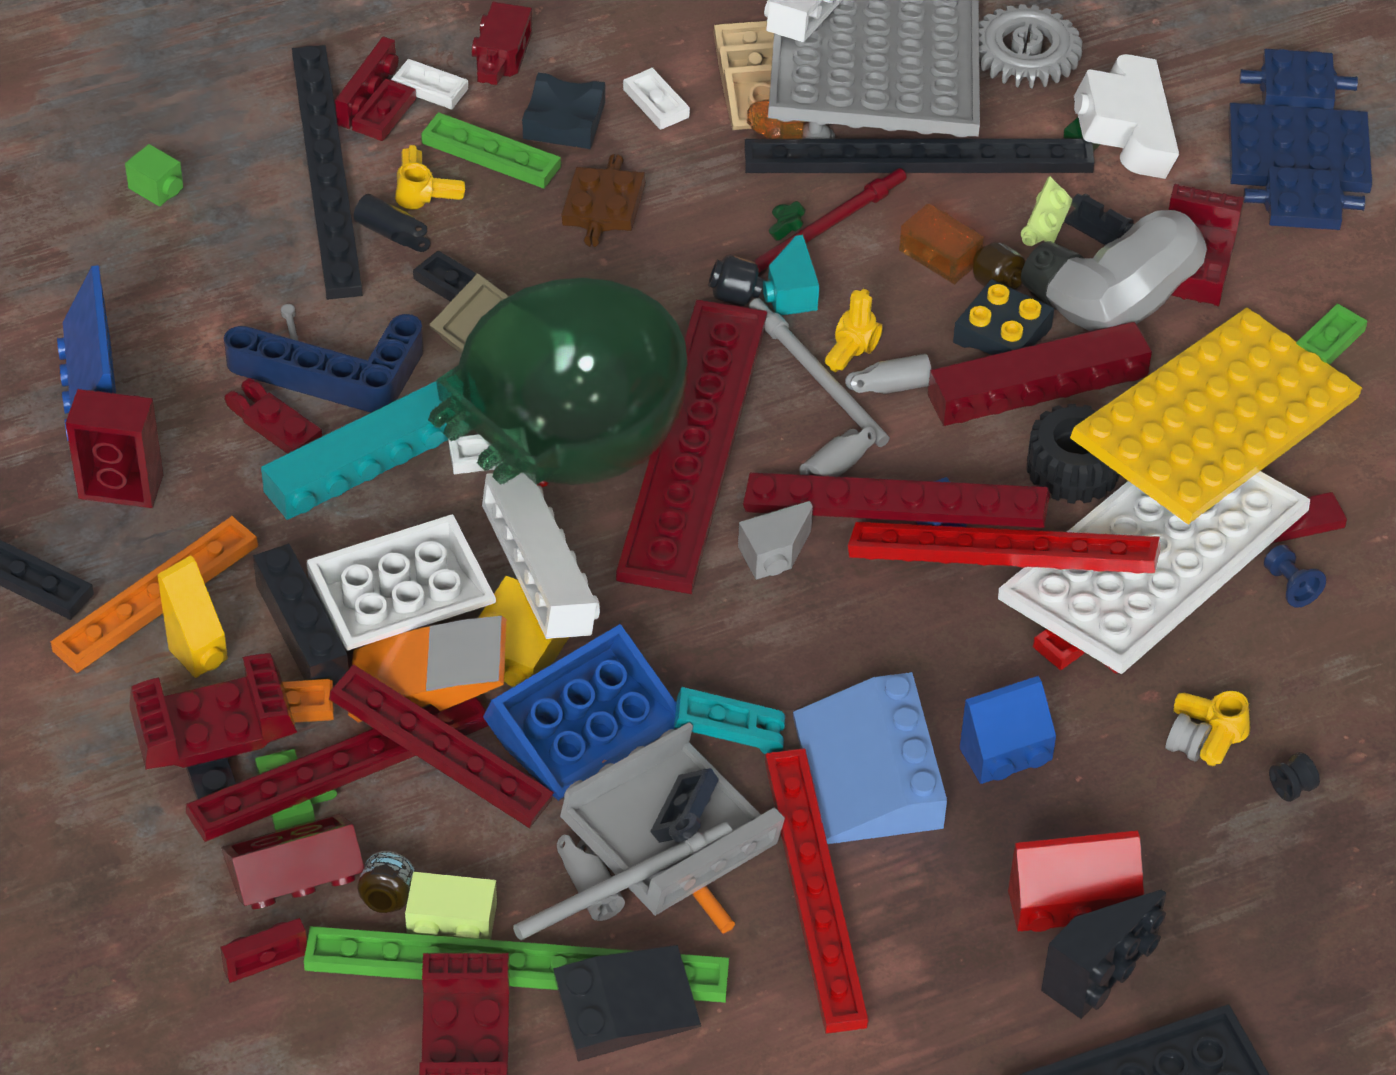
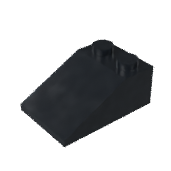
[553,945,701,1062]

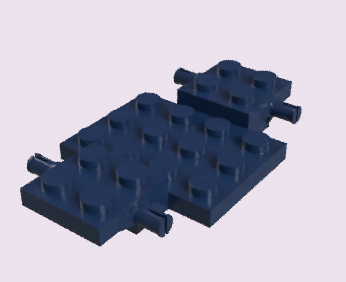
[1228,49,1372,230]

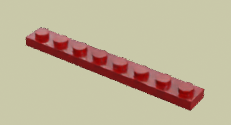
[848,522,1161,574]
[765,749,868,1034]

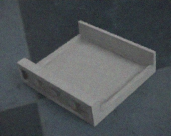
[560,722,785,916]

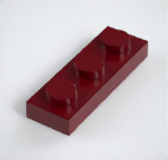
[335,36,399,129]

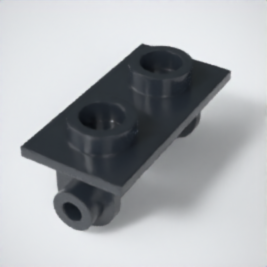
[1064,193,1134,245]

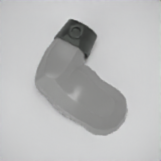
[1021,210,1207,332]

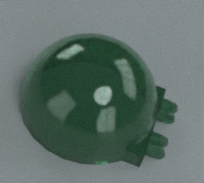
[428,278,689,485]

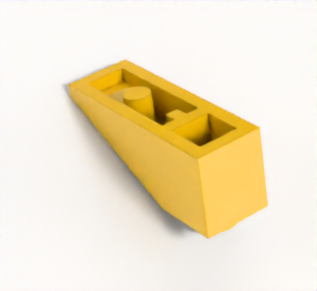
[157,555,228,678]

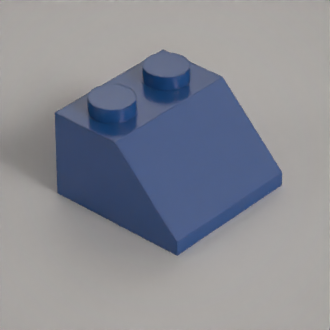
[960,676,1056,784]

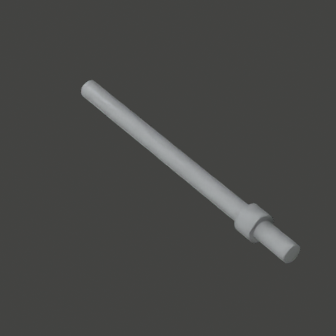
[749,298,890,447]
[513,821,733,940]

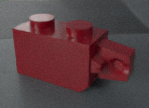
[472,2,532,85]

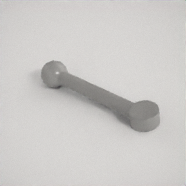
[281,304,298,341]

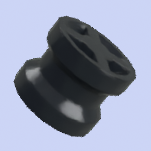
[1269,752,1320,802]

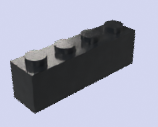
[253,543,349,687]

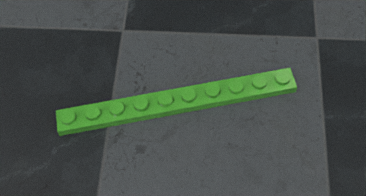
[304,926,729,1003]

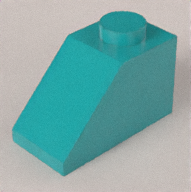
[763,235,819,316]

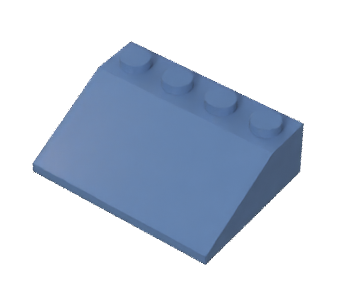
[793,672,947,844]

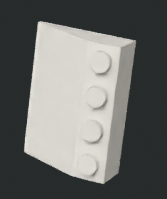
[307,514,496,651]

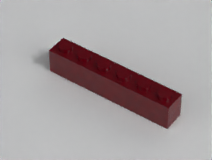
[928,321,1152,426]

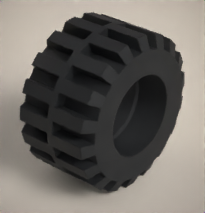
[1026,403,1120,504]

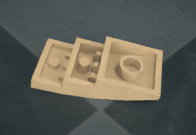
[713,21,801,130]

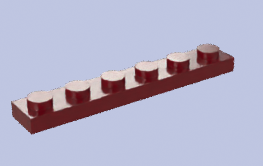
[329,664,554,828]

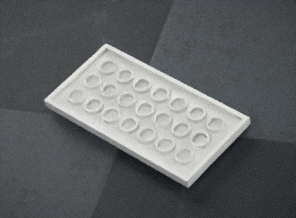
[998,471,1310,674]

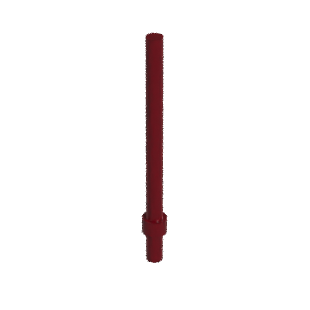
[753,168,907,273]

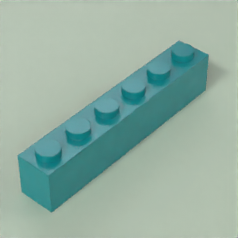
[261,373,479,520]

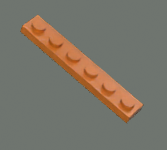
[50,516,258,673]

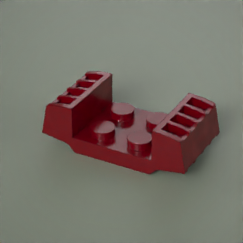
[1168,184,1244,307]
[129,653,297,769]
[419,953,509,1075]

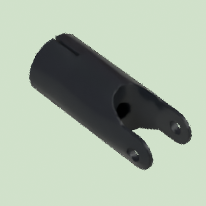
[354,193,431,252]

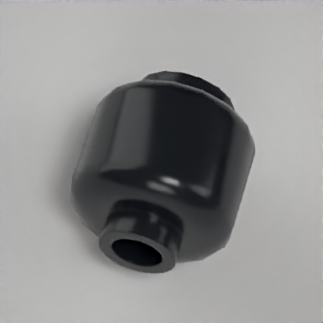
[708,254,764,307]

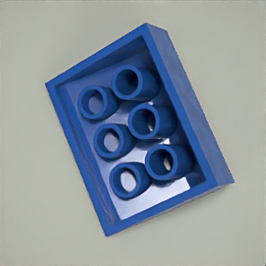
[57,265,116,441]
[483,624,677,801]

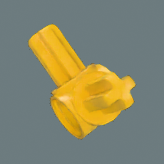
[395,145,465,209]
[825,289,883,372]
[1174,691,1250,766]

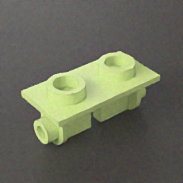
[1021,176,1073,246]

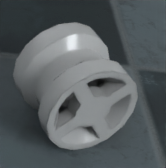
[1166,713,1212,762]

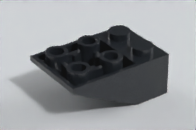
[1041,889,1166,1019]

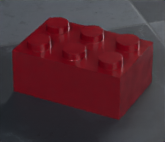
[65,389,164,508]

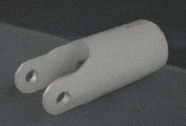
[845,354,932,394]
[799,427,876,477]
[557,835,625,921]

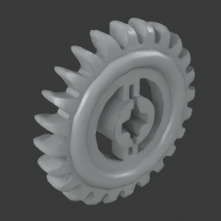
[979,4,1083,89]

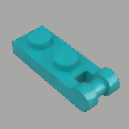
[674,687,785,754]

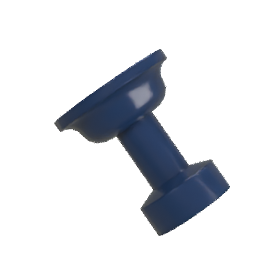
[1264,545,1326,608]

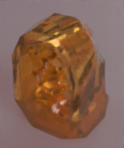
[747,99,803,139]

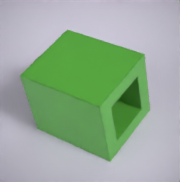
[125,144,184,207]

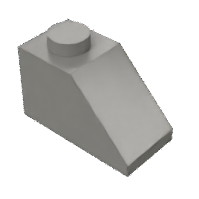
[738,501,813,580]

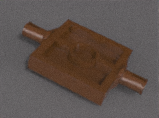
[561,154,646,247]

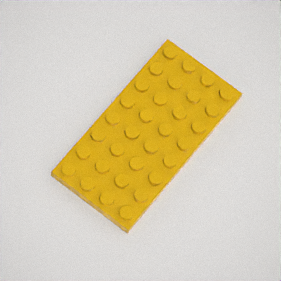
[1070,308,1362,524]

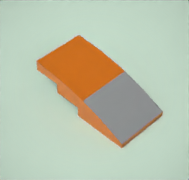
[348,616,507,723]

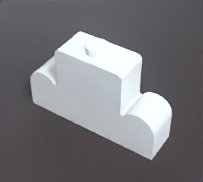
[1074,54,1179,179]

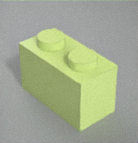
[405,872,497,940]

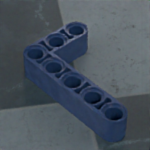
[224,314,423,413]

